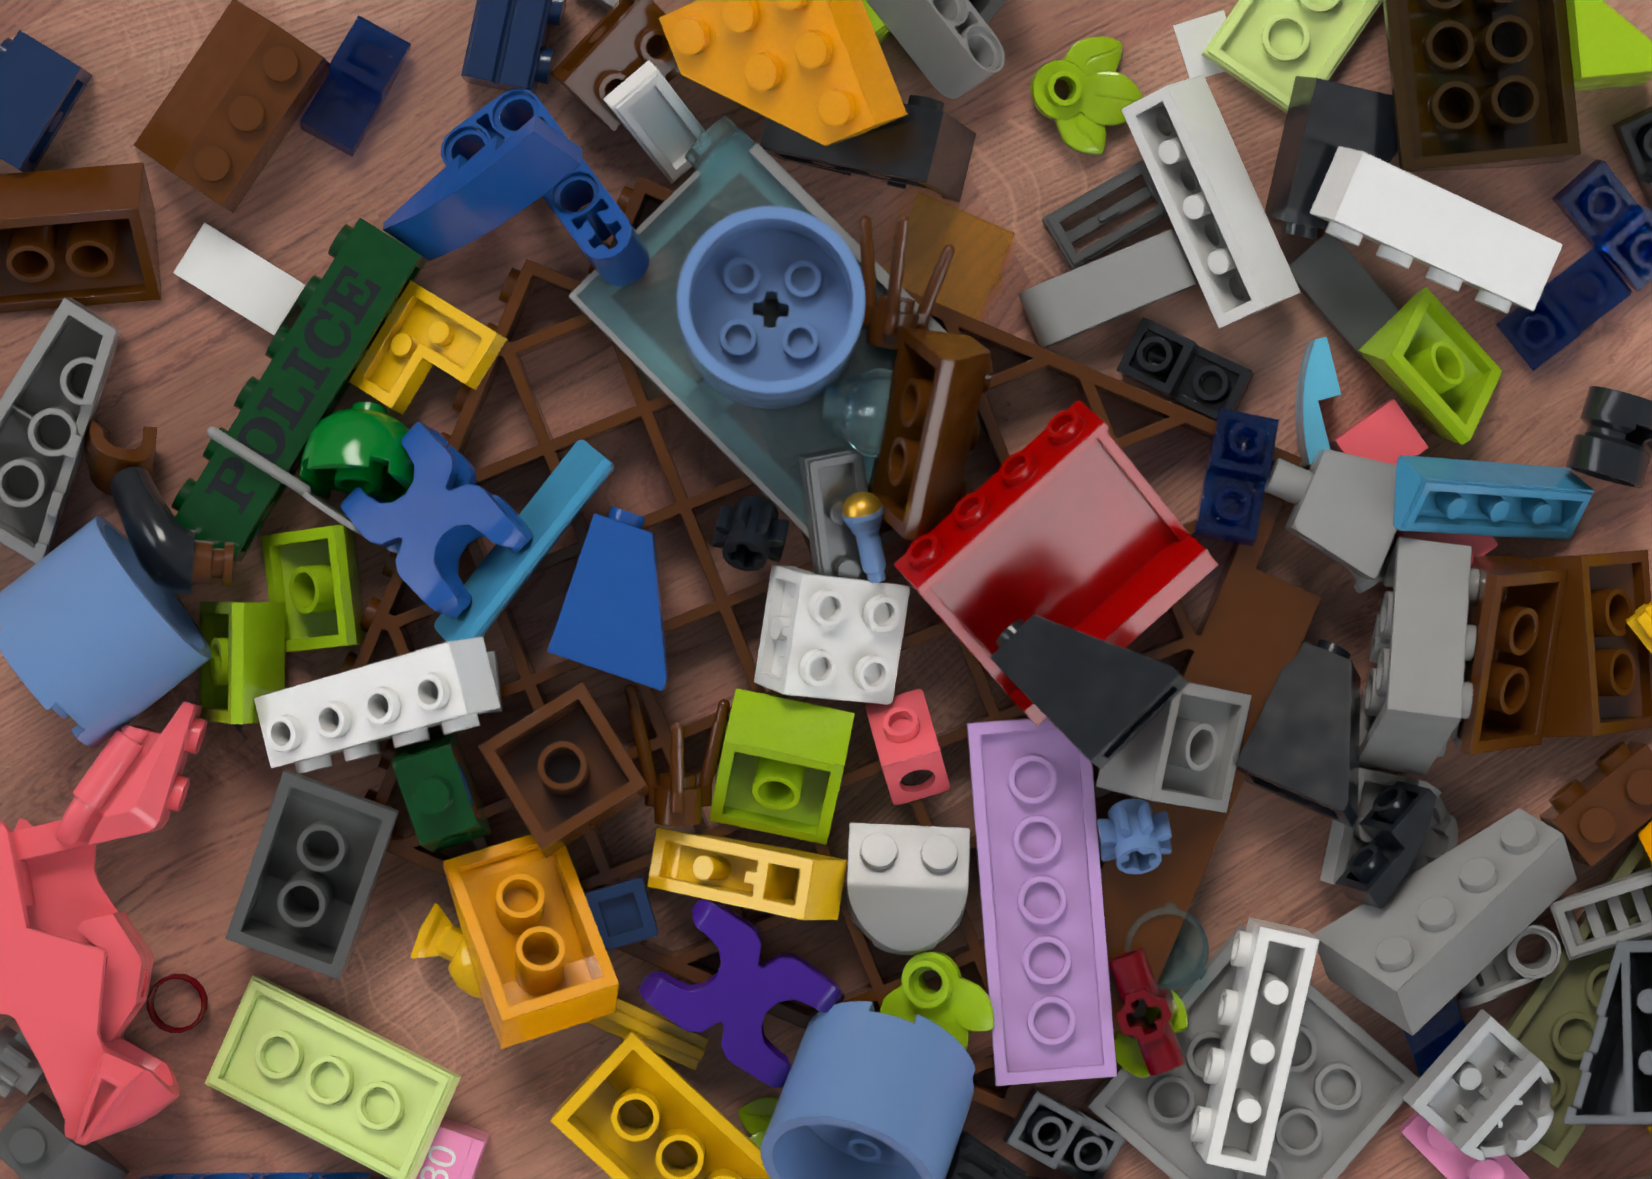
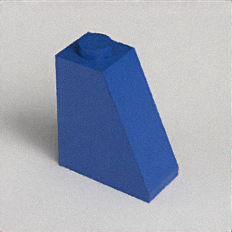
[547,506,669,691]

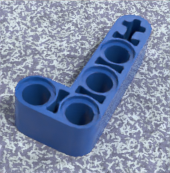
[441,88,650,286]

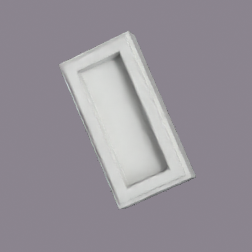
[603,60,717,184]
[173,222,306,336]

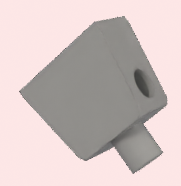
[1264,449,1397,579]

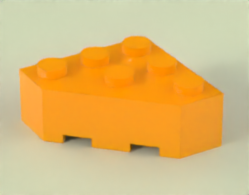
[659,0,907,146]

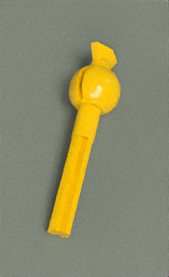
[410,903,709,1071]

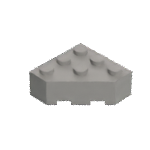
[1359,537,1480,775]

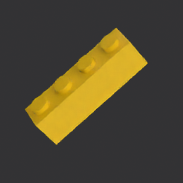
[550,1031,771,1179]

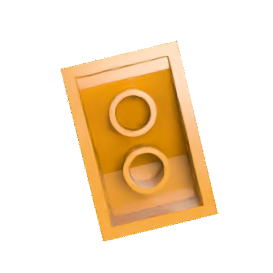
[443,834,619,1049]

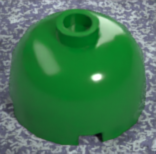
[298,402,414,503]

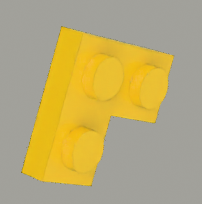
[349,280,508,415]

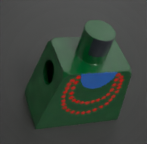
[392,729,492,853]

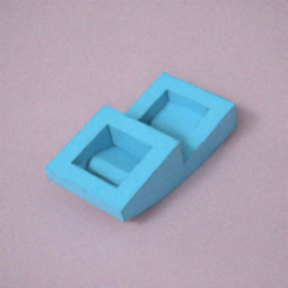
[1295,337,1341,466]

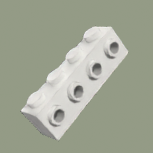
[1121,74,1301,328]
[1310,146,1563,314]
[254,636,501,774]
[1190,917,1319,1176]

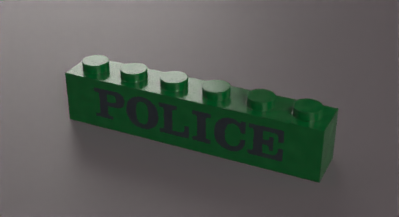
[171,218,427,562]

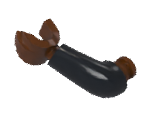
[85,419,234,594]

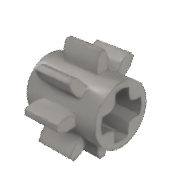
[0,1025,45,1099]

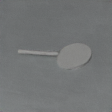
[207,427,364,537]

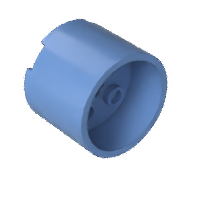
[677,206,865,409]
[0,516,212,748]
[761,1001,976,1179]

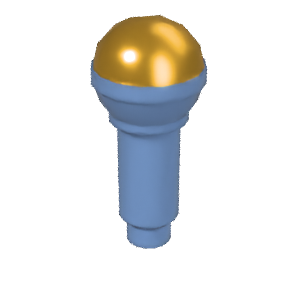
[841,492,887,583]

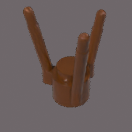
[860,214,955,350]
[625,684,730,826]

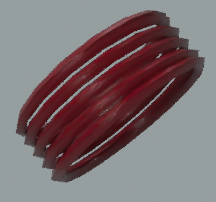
[147,974,208,1033]

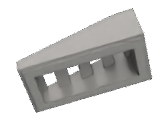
[1550,867,1652,961]

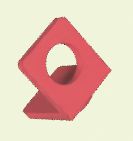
[865,689,950,805]

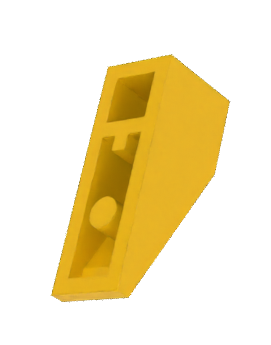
[647,827,847,920]

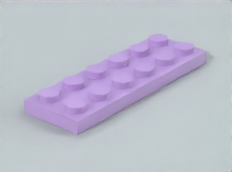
[966,718,1117,1086]

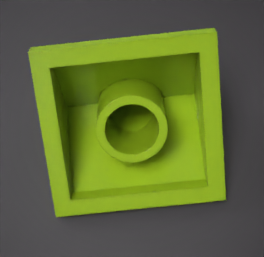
[1566,0,1652,92]
[1358,287,1503,445]
[261,524,366,652]
[199,601,285,724]

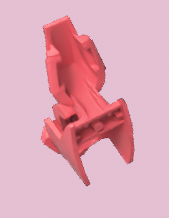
[0,701,207,1146]

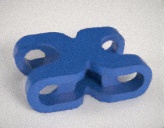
[341,421,533,619]

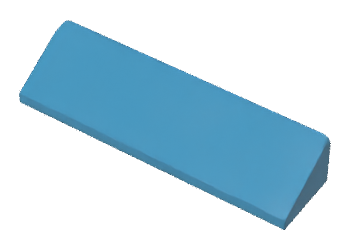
[434,439,615,642]
[1393,455,1594,541]

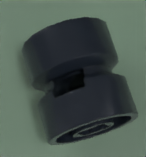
[1566,386,1652,488]

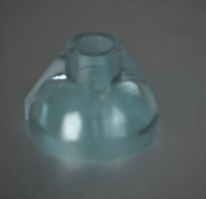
[821,368,892,457]
[1125,902,1209,990]

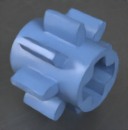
[1097,799,1172,874]

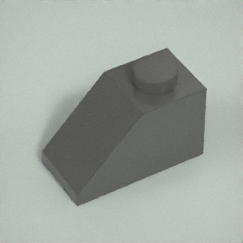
[0,1092,129,1179]

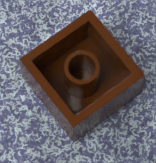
[478,682,649,858]

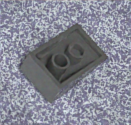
[225,769,399,980]

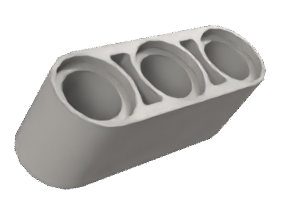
[867,0,1005,99]
[1018,229,1199,348]

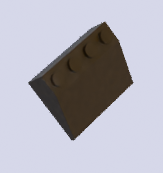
[1383,0,1581,172]

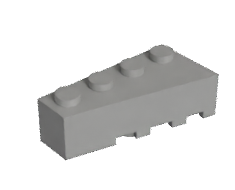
[0,298,123,564]
[1313,808,1577,1036]

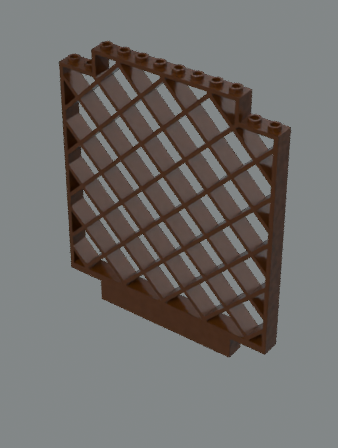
[339,176,1322,1118]

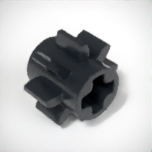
[712,496,790,571]

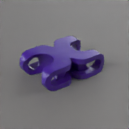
[638,898,845,1088]

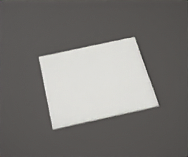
[1173,10,1226,78]

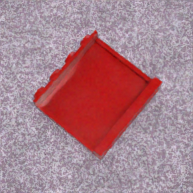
[894,399,1219,726]

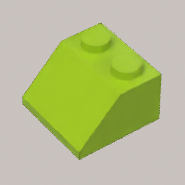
[709,688,855,845]

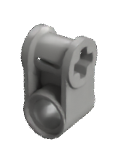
[1457,920,1561,1008]

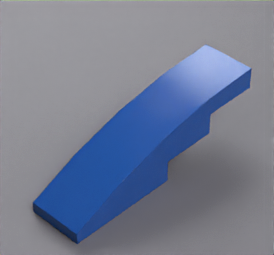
[383,115,582,261]

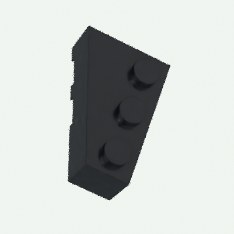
[760,95,976,203]
[1563,940,1652,1126]

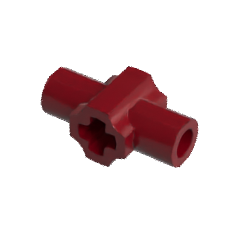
[1108,948,1186,1076]

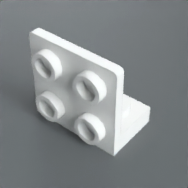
[754,564,910,705]

